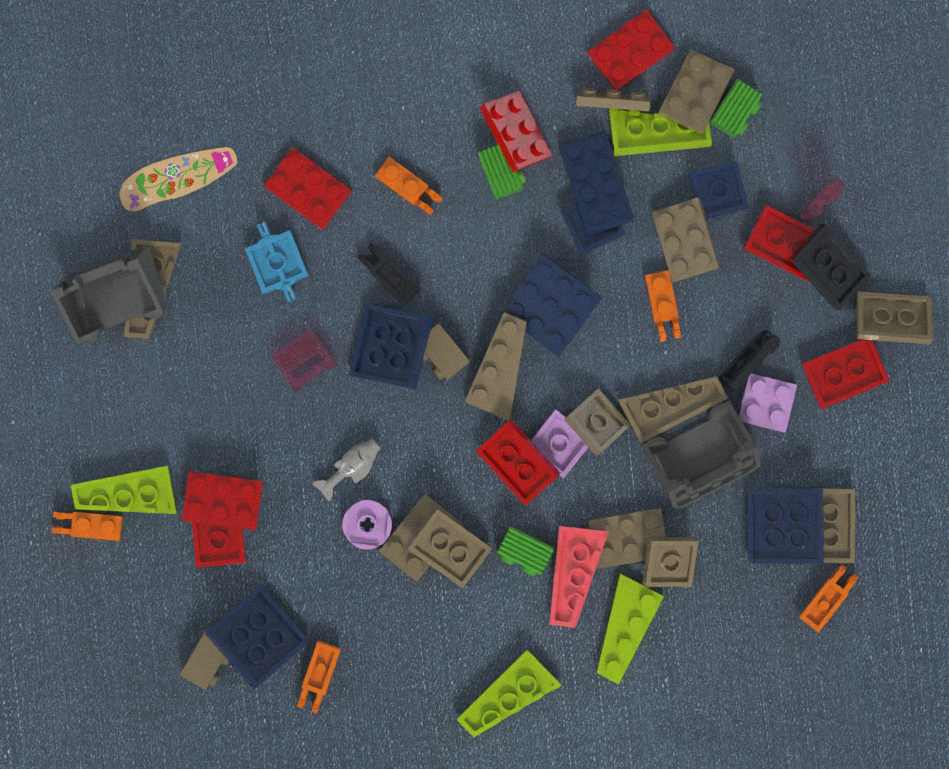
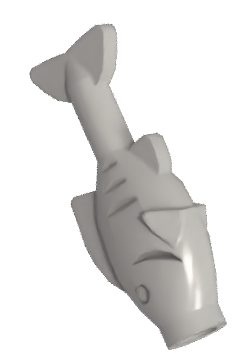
[313,438,382,501]

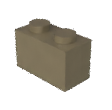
[423,323,470,381]
[180,630,229,690]

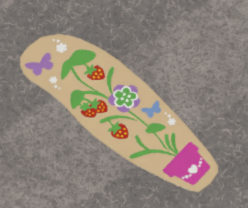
[119,147,238,212]

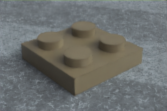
[564,388,631,456]
[642,537,699,587]

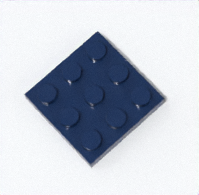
[500,254,603,357]
[349,304,433,390]
[748,489,824,564]
[205,586,309,690]

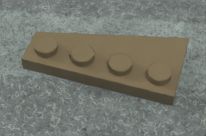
[124,239,182,339]
[465,311,527,421]
[618,376,728,444]

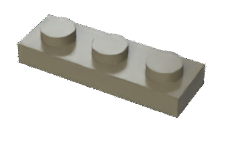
[576,88,650,111]

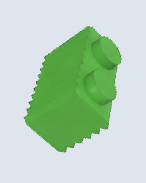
[709,79,762,139]
[478,145,526,201]
[497,526,555,577]

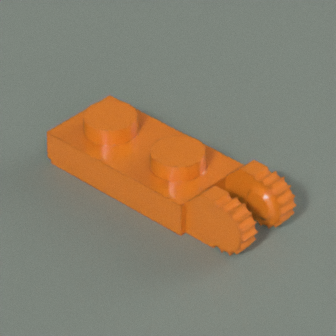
[375,157,443,215]
[644,270,681,342]
[51,512,123,541]
[798,564,859,633]
[297,640,341,713]

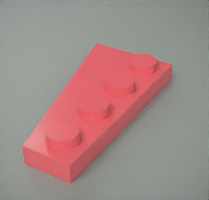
[549,526,609,627]

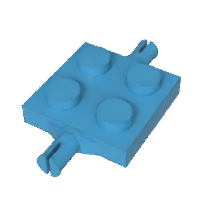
[245,222,309,303]

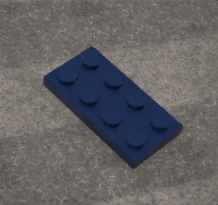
[558,131,634,236]

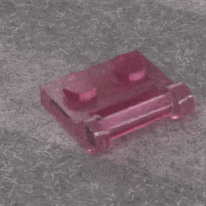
[801,177,844,222]
[271,329,336,393]

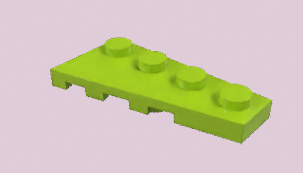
[609,108,712,156]
[71,466,178,514]
[596,574,664,684]
[456,650,562,737]

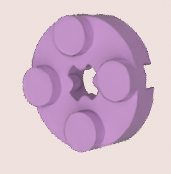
[342,500,392,549]

